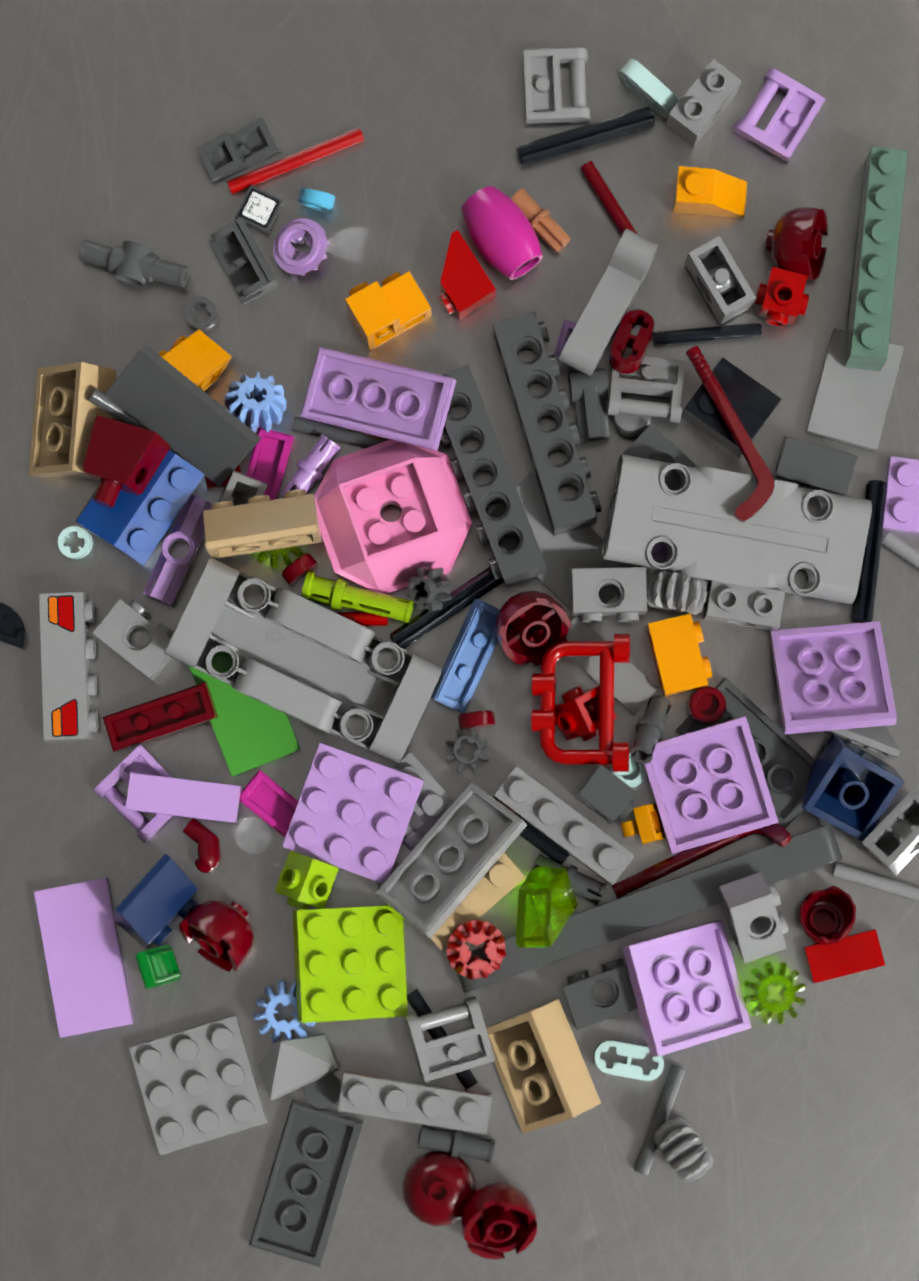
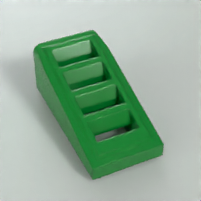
[135,945,181,990]

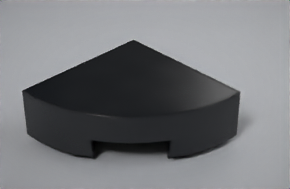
[0,603,27,650]

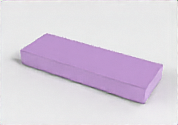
[125,773,241,823]

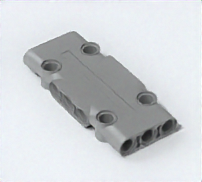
[602,454,872,604]
[164,557,443,764]

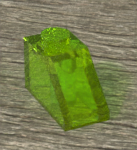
[515,866,578,948]

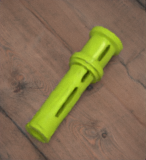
[301,570,414,623]

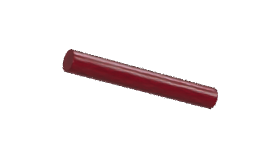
[580,161,638,235]

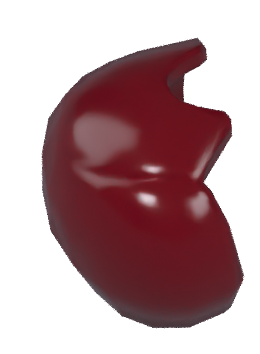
[799,886,856,945]

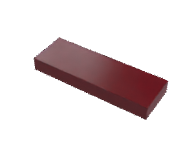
[102,682,219,752]

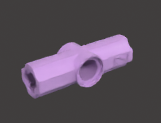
[143,495,212,607]

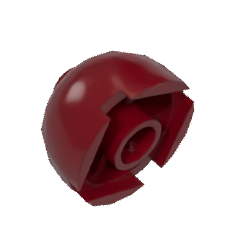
[766,207,828,281]
[495,591,571,666]
[179,900,254,972]
[402,1151,476,1227]
[461,1183,538,1259]

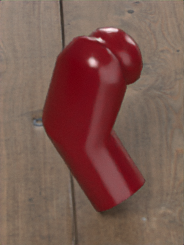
[182,818,221,873]

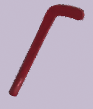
[686,346,775,523]
[611,823,792,899]

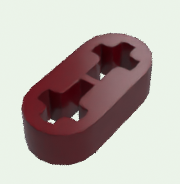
[609,309,654,374]

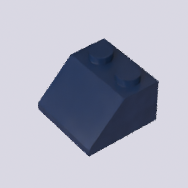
[802,734,905,841]
[114,853,198,950]

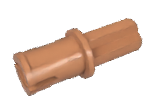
[511,188,570,252]

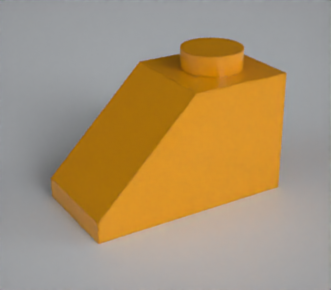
[672,166,747,219]

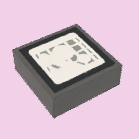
[235,185,284,235]

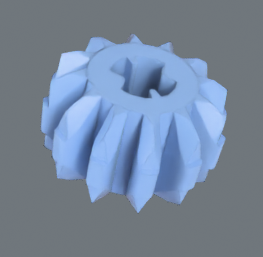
[225,371,287,433]
[254,981,316,1043]

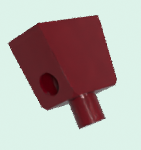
[83,415,171,508]

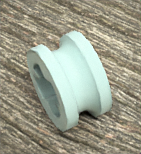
[57,526,93,559]

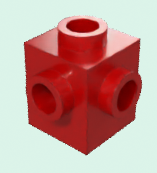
[754,267,809,327]
[555,686,617,742]

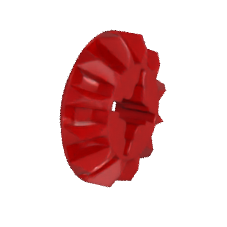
[446,920,506,980]

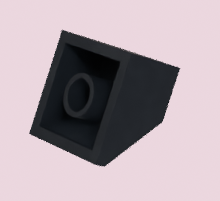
[681,358,781,458]

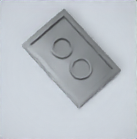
[806,328,904,452]

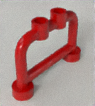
[531,634,630,772]

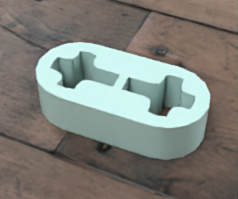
[617,59,679,118]
[594,1040,664,1081]

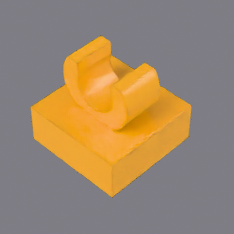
[620,803,666,844]

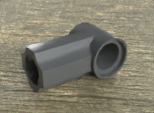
[568,368,610,442]

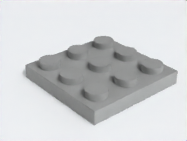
[129,1015,268,1156]

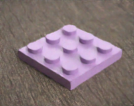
[770,621,897,735]
[644,716,779,854]
[282,742,425,884]
[622,920,752,1057]

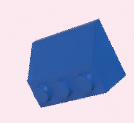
[75,450,205,566]

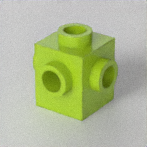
[275,850,339,910]

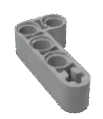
[558,229,659,377]

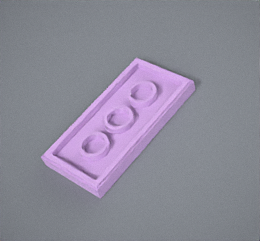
[300,347,457,451]
[34,878,134,1038]

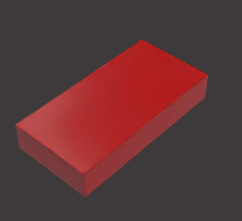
[803,929,885,983]

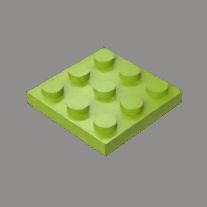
[292,906,408,1023]

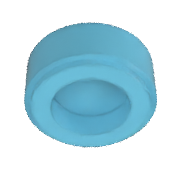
[298,188,336,211]

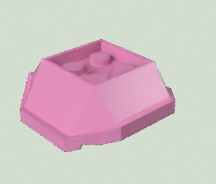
[314,440,472,595]

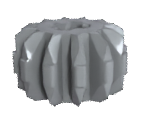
[647,570,708,615]
[654,1116,713,1183]

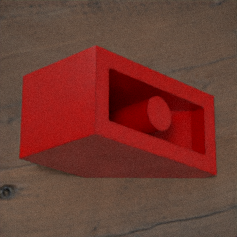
[438,230,496,320]

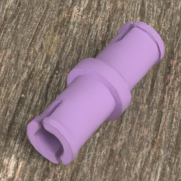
[280,434,341,496]

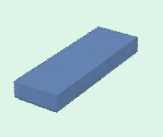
[430,599,500,713]

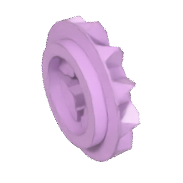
[273,218,330,276]

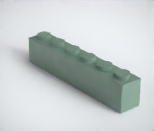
[844,146,908,371]

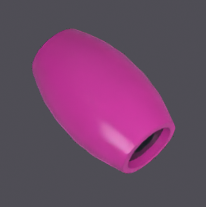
[461,185,543,280]

